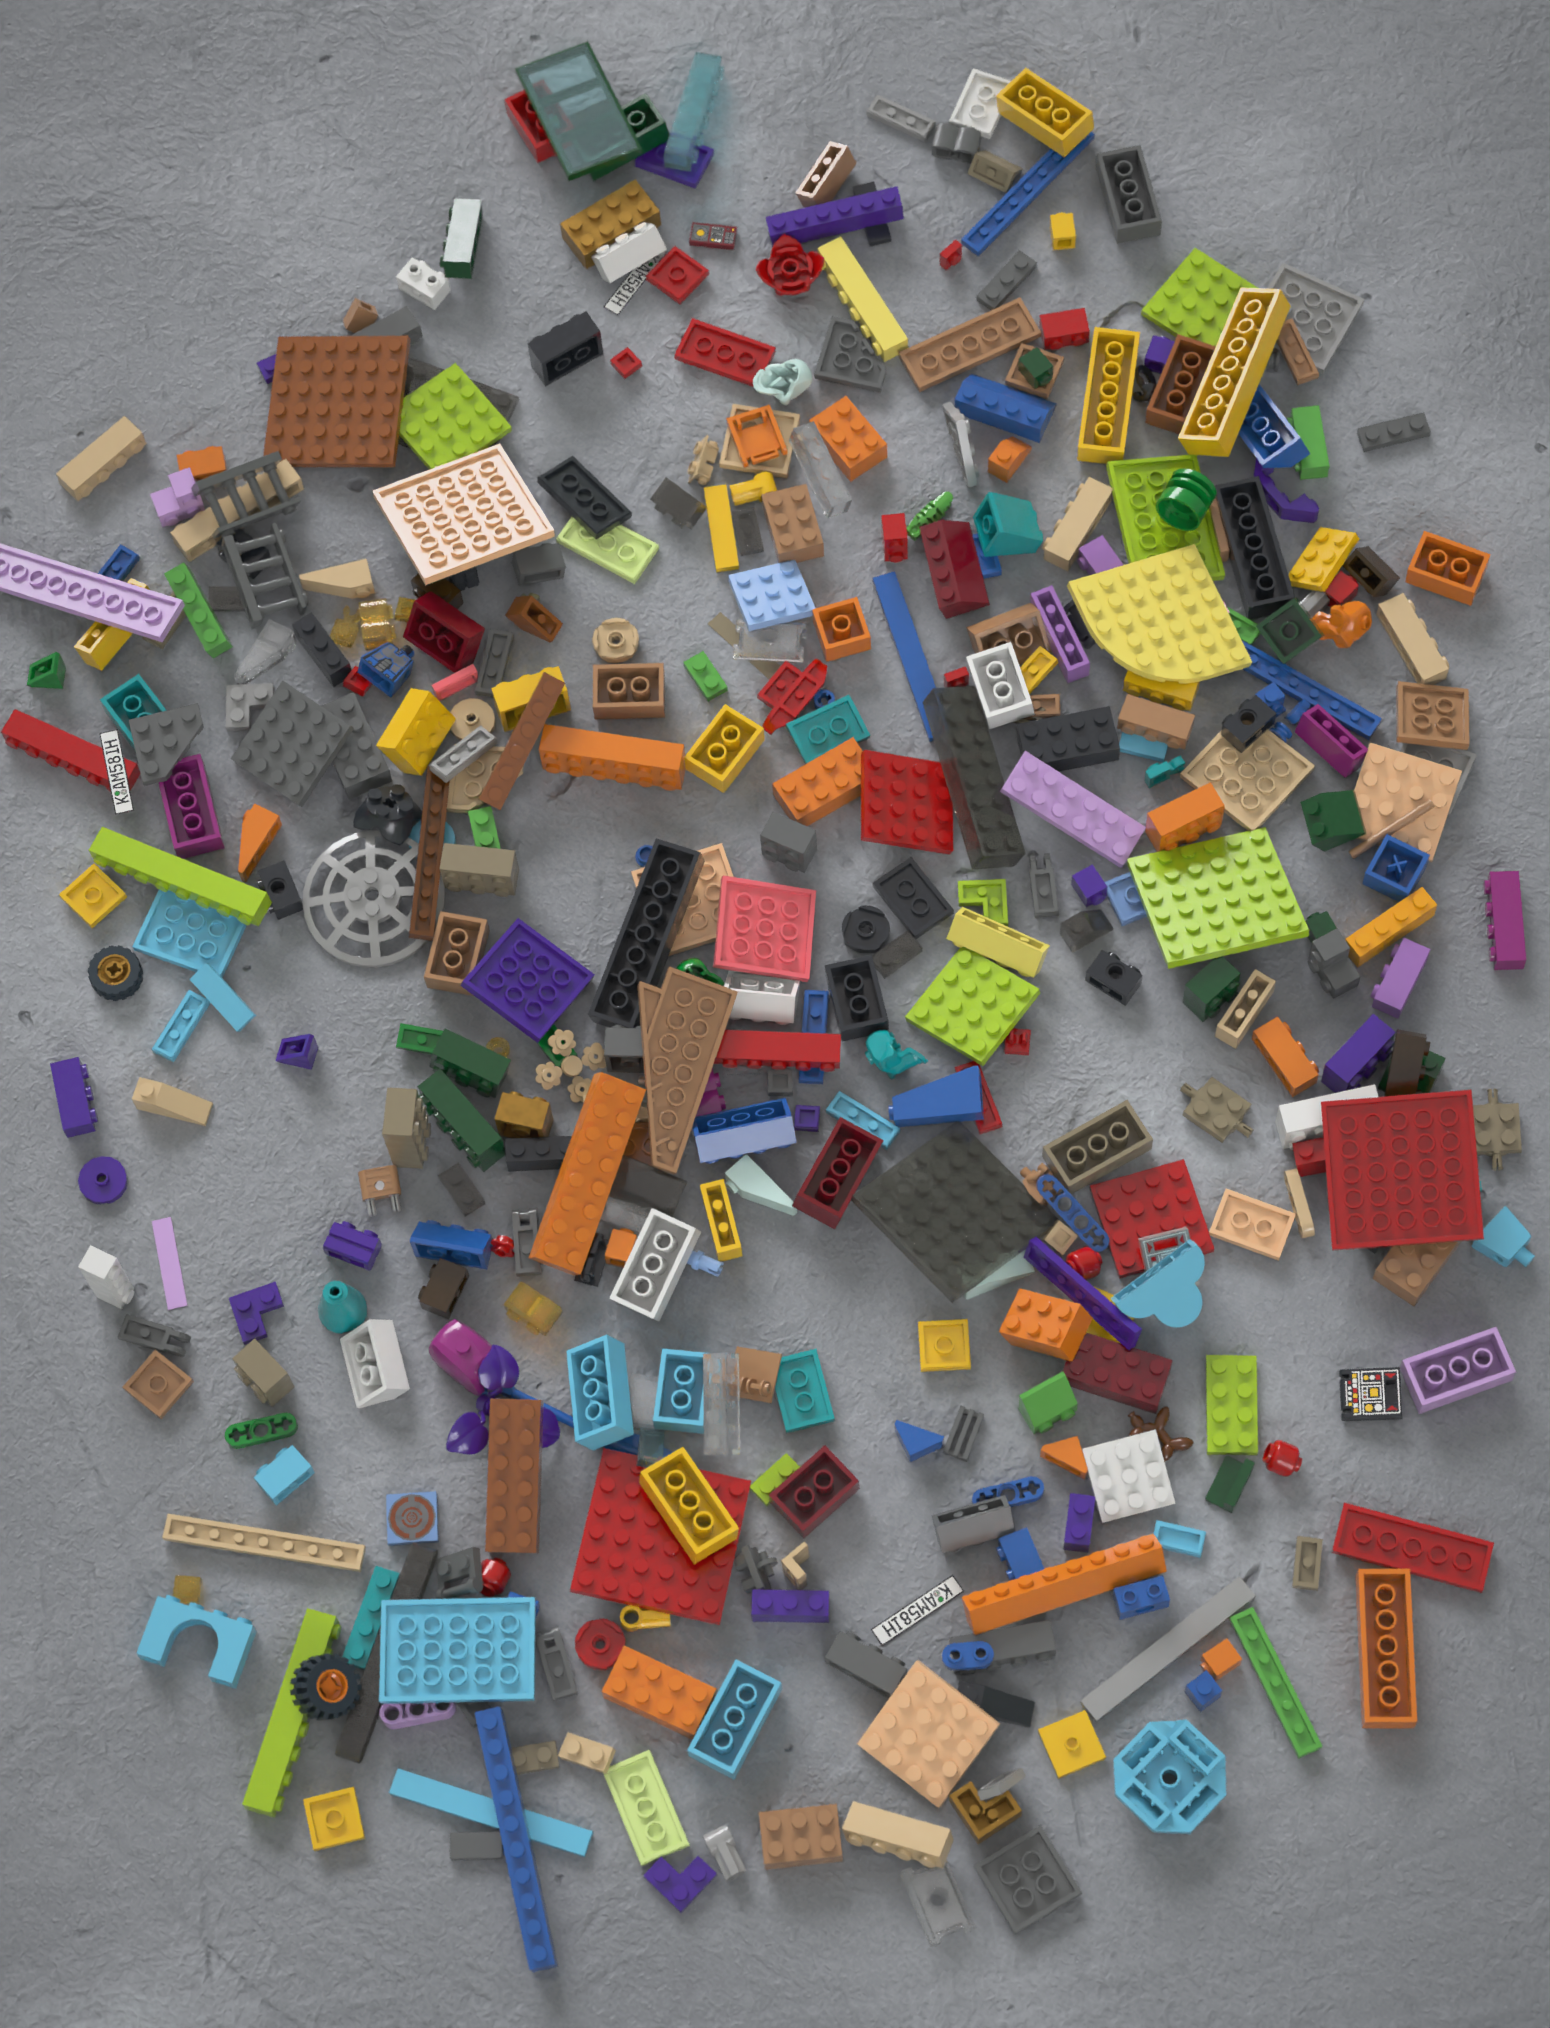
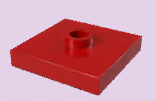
[646,246,709,304]

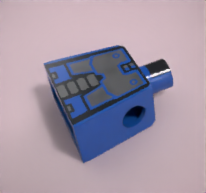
[357,642,414,698]

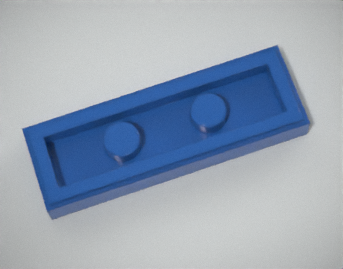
[98,544,140,581]

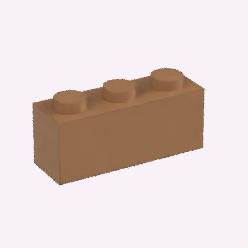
[796,141,857,208]
[1117,694,1195,749]

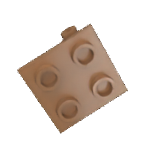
[722,1346,782,1403]

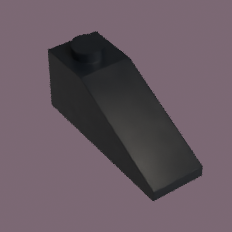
[958,1680,1035,1728]

